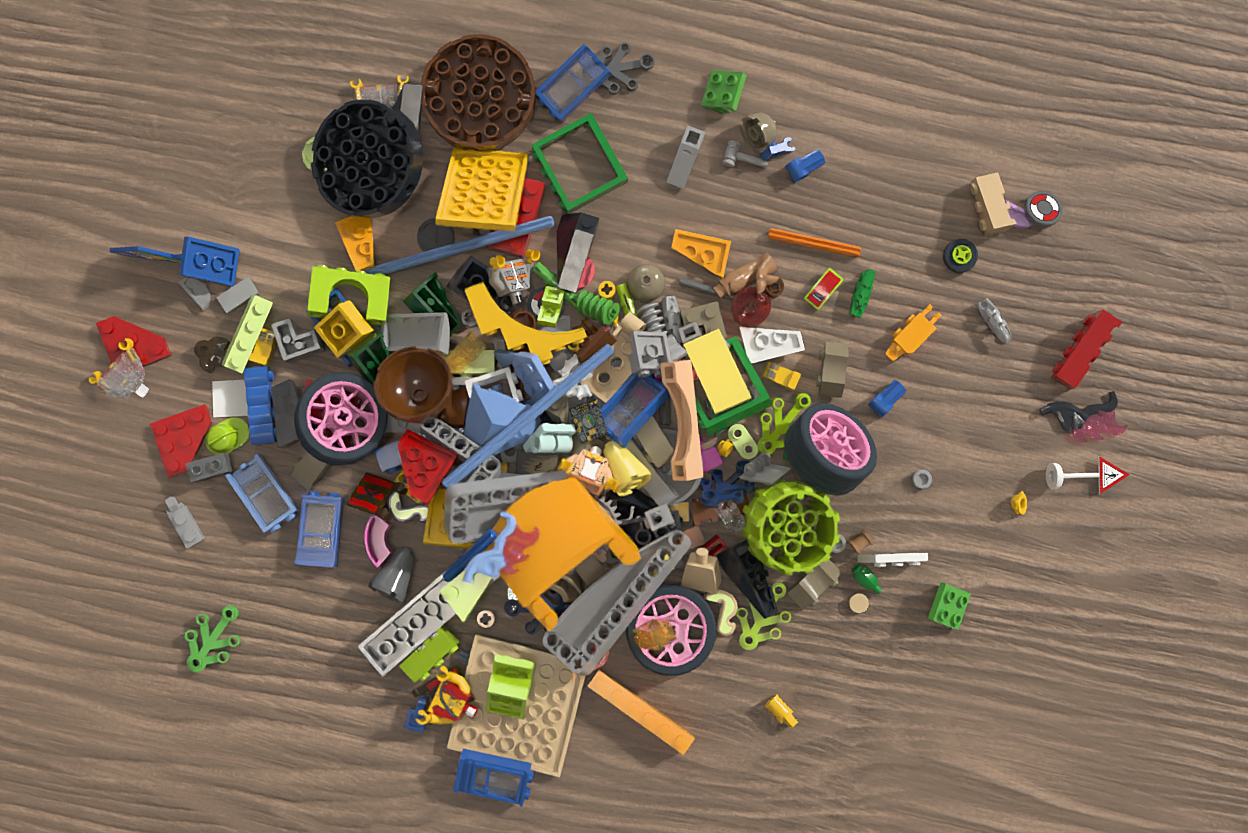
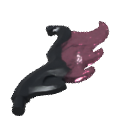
[1039,391,1128,442]

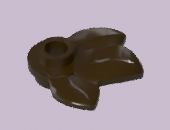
[194,337,230,373]

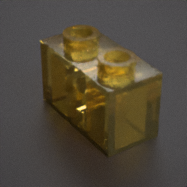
[445,331,487,376]
[633,619,677,650]

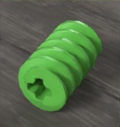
[576,290,620,325]

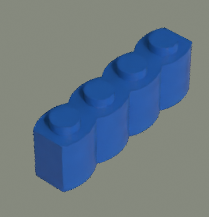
[244,366,277,445]

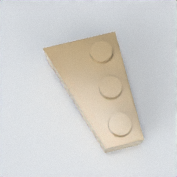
[970,172,1016,236]

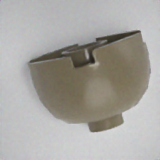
[741,112,777,152]
[627,264,665,303]

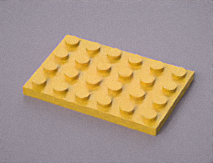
[436,148,528,231]

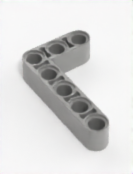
[420,417,501,494]

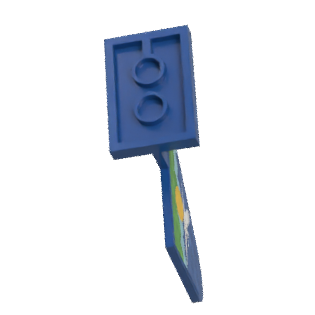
[109,236,240,286]

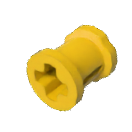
[598,281,616,301]

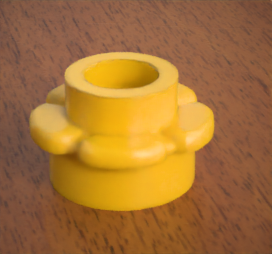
[717,439,734,457]

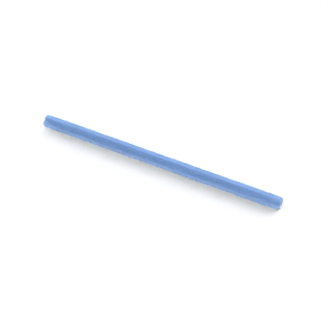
[365,216,554,275]
[442,344,614,488]

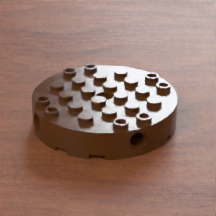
[421,34,536,151]

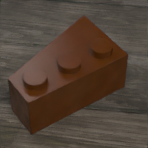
[689,490,749,526]

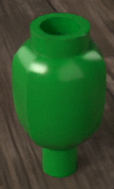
[851,564,882,595]

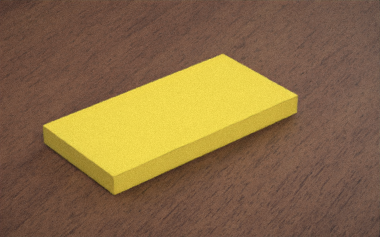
[683,329,751,415]

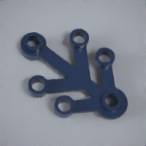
[700,460,755,508]
[504,588,573,635]

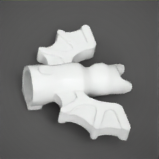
[553,354,593,400]

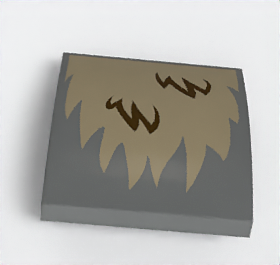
[516,448,558,475]

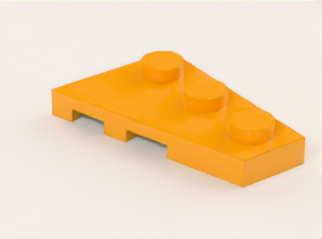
[335,215,375,271]
[671,229,731,279]

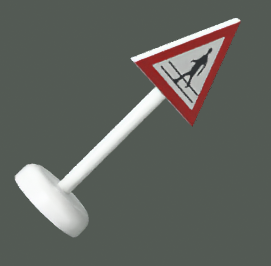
[1046,456,1130,494]

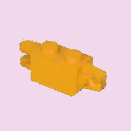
[884,304,941,362]

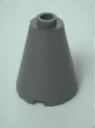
[368,547,415,603]

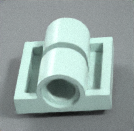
[523,423,576,453]

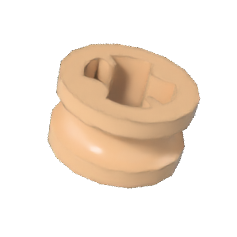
[477,610,495,628]

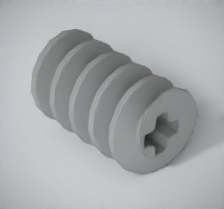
[637,303,668,335]

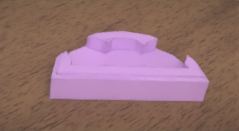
[1005,201,1033,229]

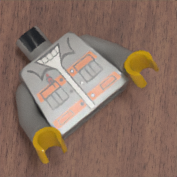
[486,249,540,305]

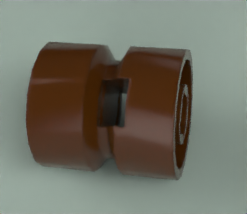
[508,310,536,329]

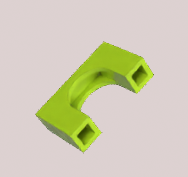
[306,265,390,326]

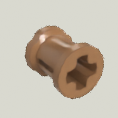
[848,530,874,555]

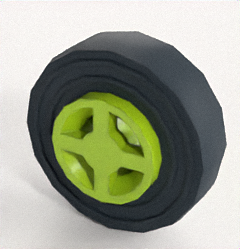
[943,239,978,273]

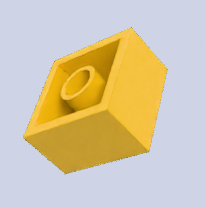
[314,300,374,358]

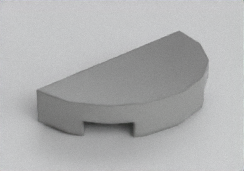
[178,278,211,311]

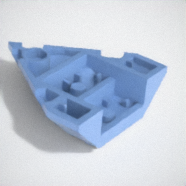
[463,382,541,456]

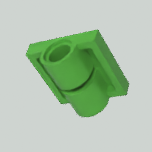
[701,70,747,114]
[928,582,971,630]

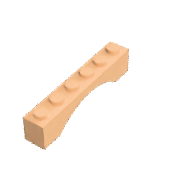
[661,360,703,481]

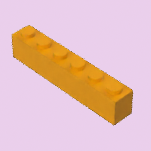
[588,668,695,755]

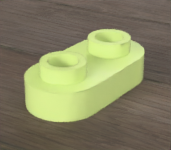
[728,424,758,459]

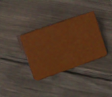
[575,326,617,362]
[441,390,469,428]

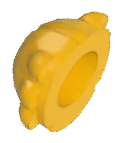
[1011,491,1027,515]

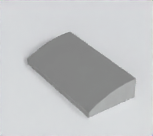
[381,313,450,355]

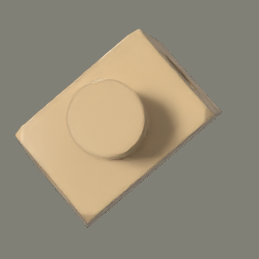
[681,548,721,594]

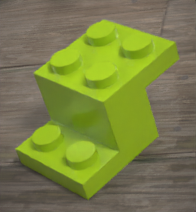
[485,654,534,720]

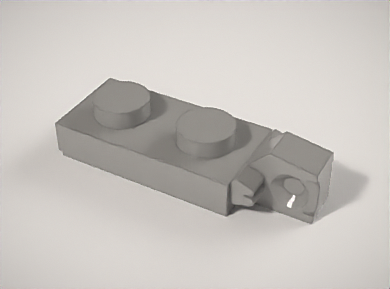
[165,496,205,549]

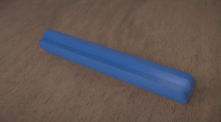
[442,529,497,582]

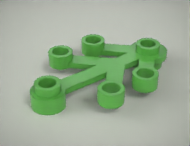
[185,606,241,672]

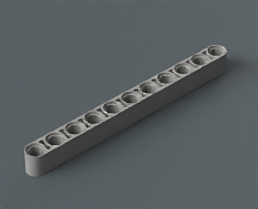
[549,348,679,506]

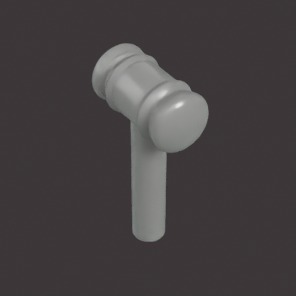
[722,140,768,168]

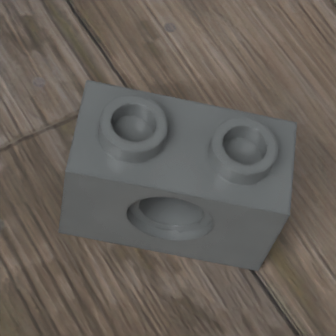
[186,453,234,483]

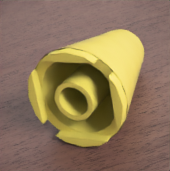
[603,440,651,496]

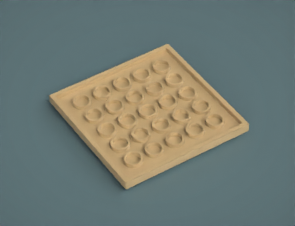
[447,634,585,777]

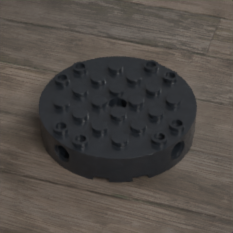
[311,99,423,218]

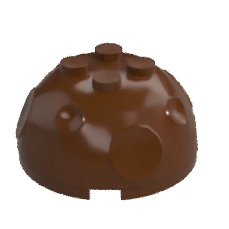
[374,346,453,424]

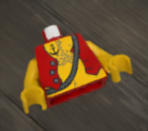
[416,666,478,725]

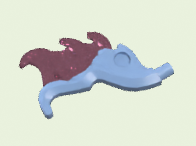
[463,511,540,583]

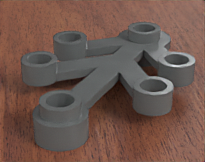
[582,42,655,95]

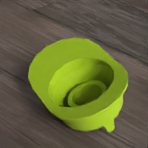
[205,417,250,455]

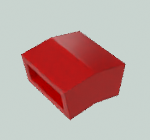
[698,534,727,556]

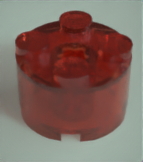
[731,287,771,328]

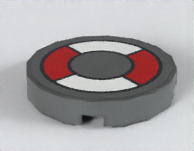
[1024,191,1063,228]

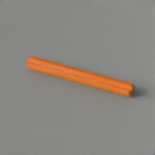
[768,228,861,258]

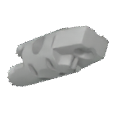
[662,296,683,344]
[977,298,1012,343]

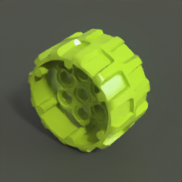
[740,479,840,576]

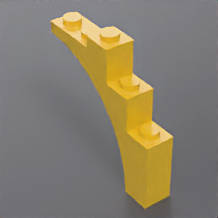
[465,282,587,365]

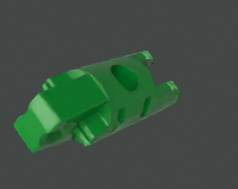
[849,269,876,318]

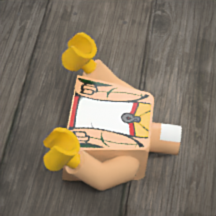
[558,447,618,496]

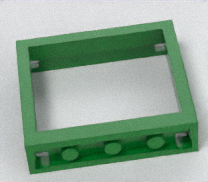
[531,112,628,214]
[689,336,771,436]

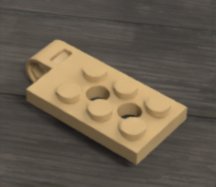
[579,312,646,404]

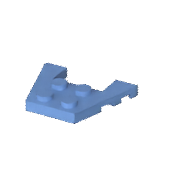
[493,349,555,406]

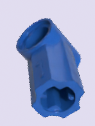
[785,149,826,183]
[868,380,907,418]

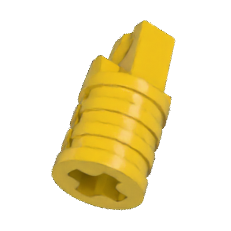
[764,694,798,728]

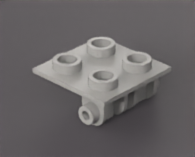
[739,452,793,485]

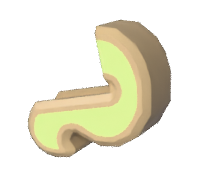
[703,589,738,636]

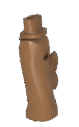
[713,252,779,298]

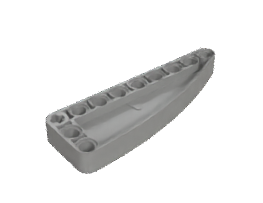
[444,466,611,544]
[543,530,691,676]

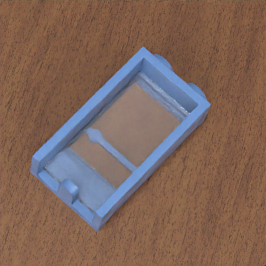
[225,454,300,534]

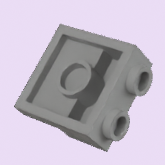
[629,331,672,378]

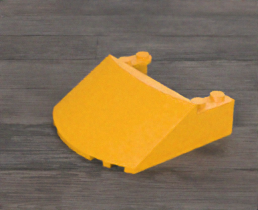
[484,477,641,631]

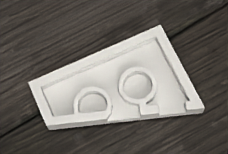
[739,327,805,364]
[857,553,928,567]

